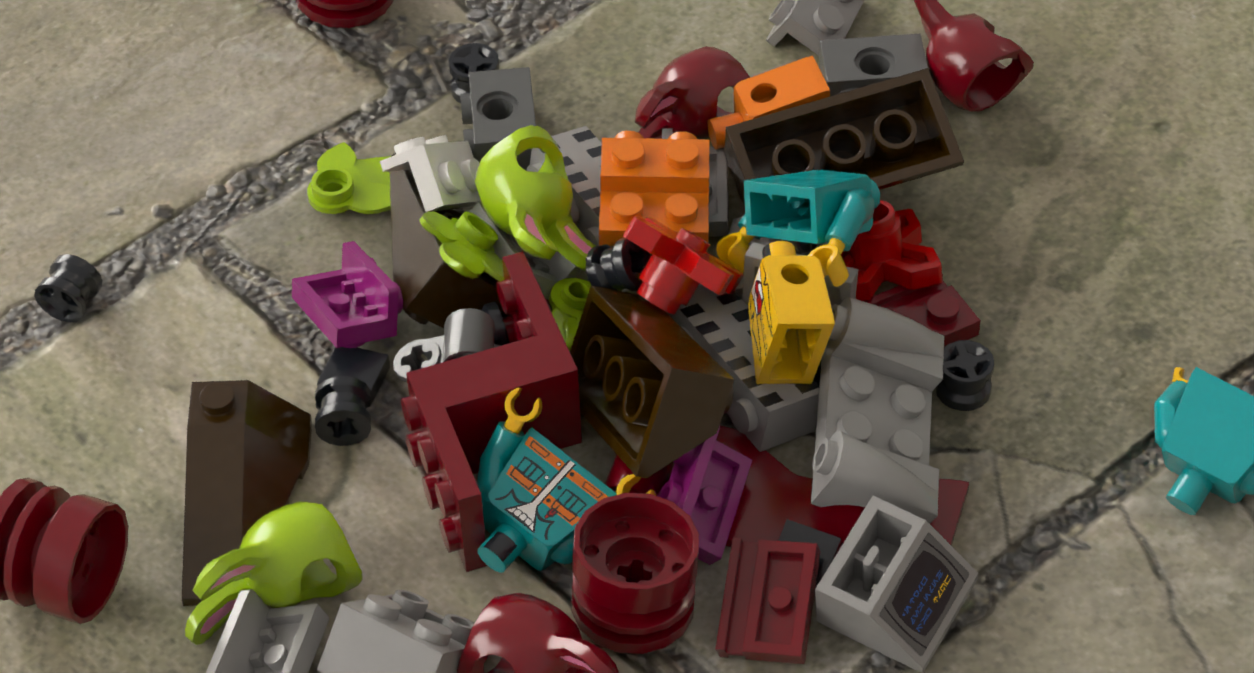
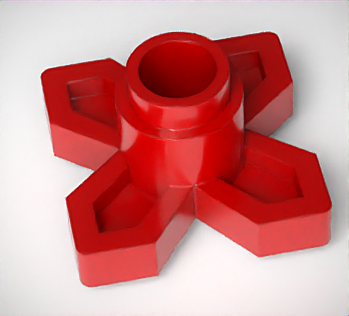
[812,200,942,301]
[623,216,744,315]

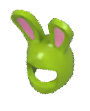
[475,125,596,272]
[185,501,363,645]

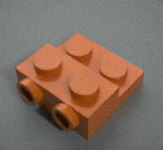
[599,131,710,246]

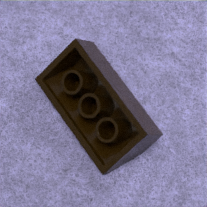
[724,68,964,205]
[570,286,735,478]

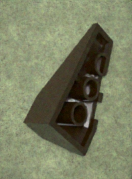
[389,152,507,329]
[182,380,312,606]

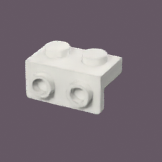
[380,135,481,212]

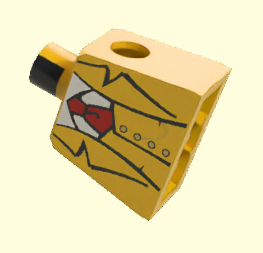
[748,241,835,384]

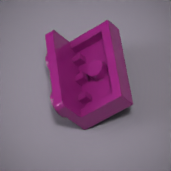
[292,241,403,348]
[657,425,752,565]

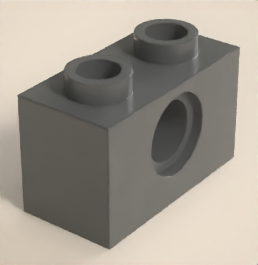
[819,33,928,96]
[460,67,536,171]

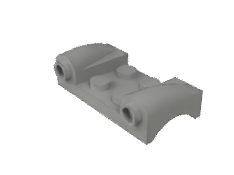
[811,297,944,524]

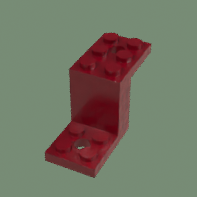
[401,251,582,572]

